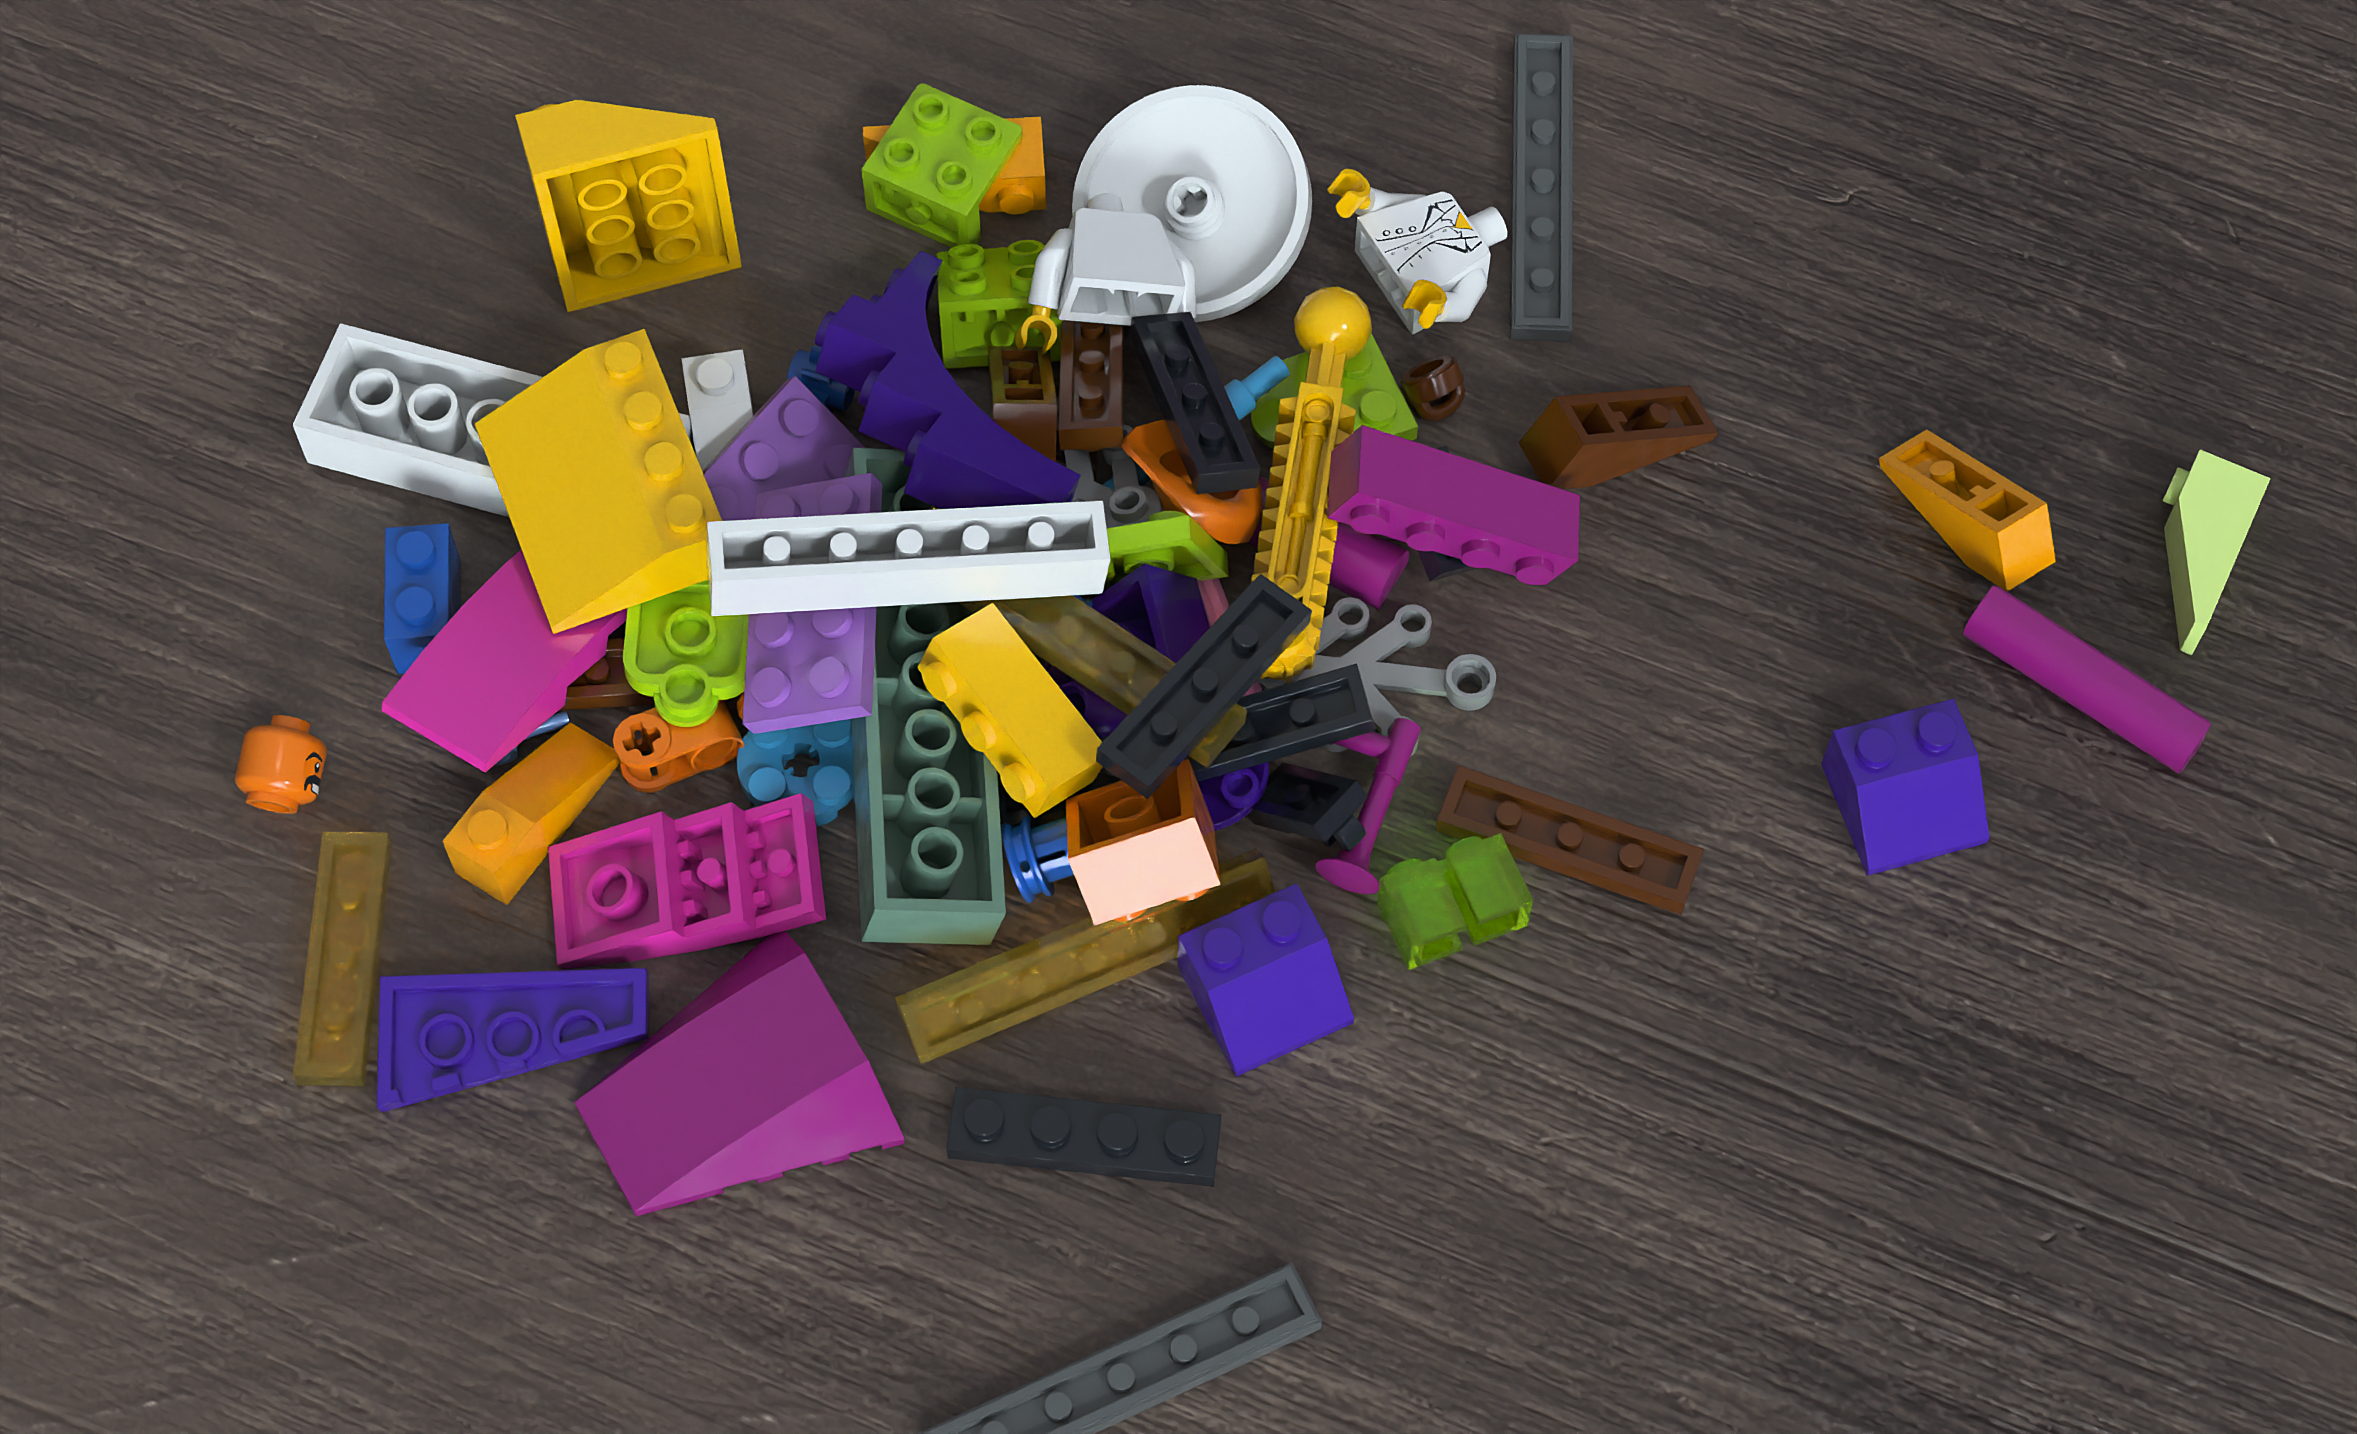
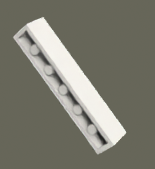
[707,501,1110,616]

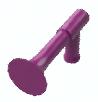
[1315,718,1421,894]

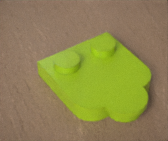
[1251,333,1418,449]
[1103,511,1229,590]
[623,579,749,727]

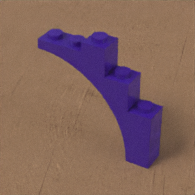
[815,251,1081,509]

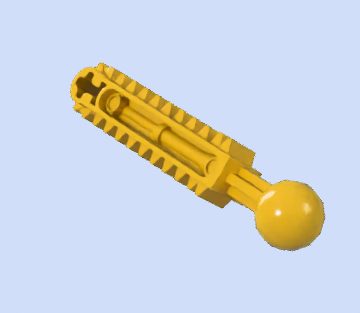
[1251,287,1372,683]

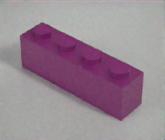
[1327,425,1580,585]

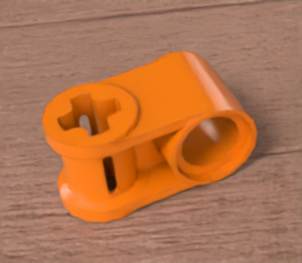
[613,700,744,793]

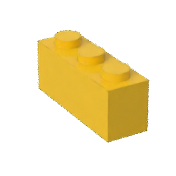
[917,603,1103,818]

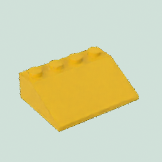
[515,100,742,312]
[475,329,722,634]

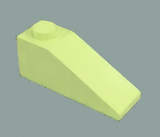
[2163,450,2271,655]

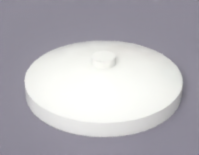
[1072,85,1312,322]

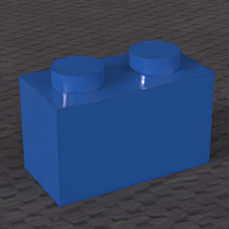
[384,523,461,674]

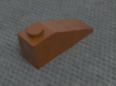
[988,346,1057,462]
[1518,385,1718,489]

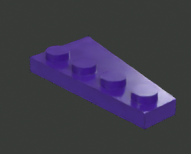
[377,968,649,1112]

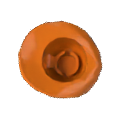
[1122,420,1263,544]

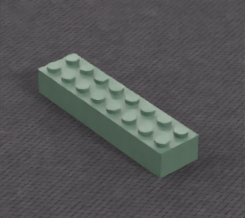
[843,447,1006,945]

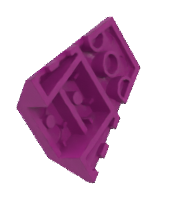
[574,931,905,1216]

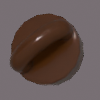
[1400,355,1465,422]

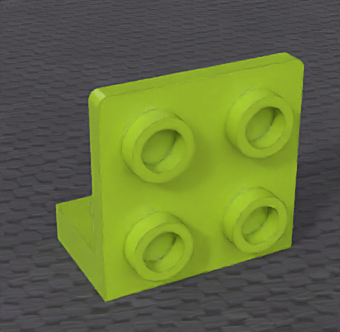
[861,83,1023,248]
[936,240,1062,369]

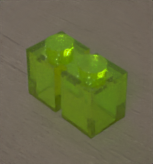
[1377,833,1533,970]

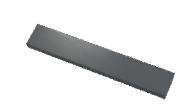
[1510,33,1573,342]
[917,1262,1322,1434]

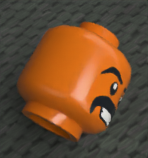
[235,715,327,814]

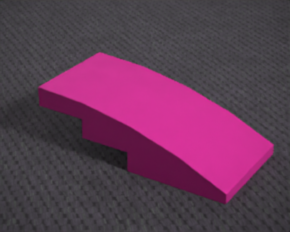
[382,550,627,773]
[548,793,826,969]

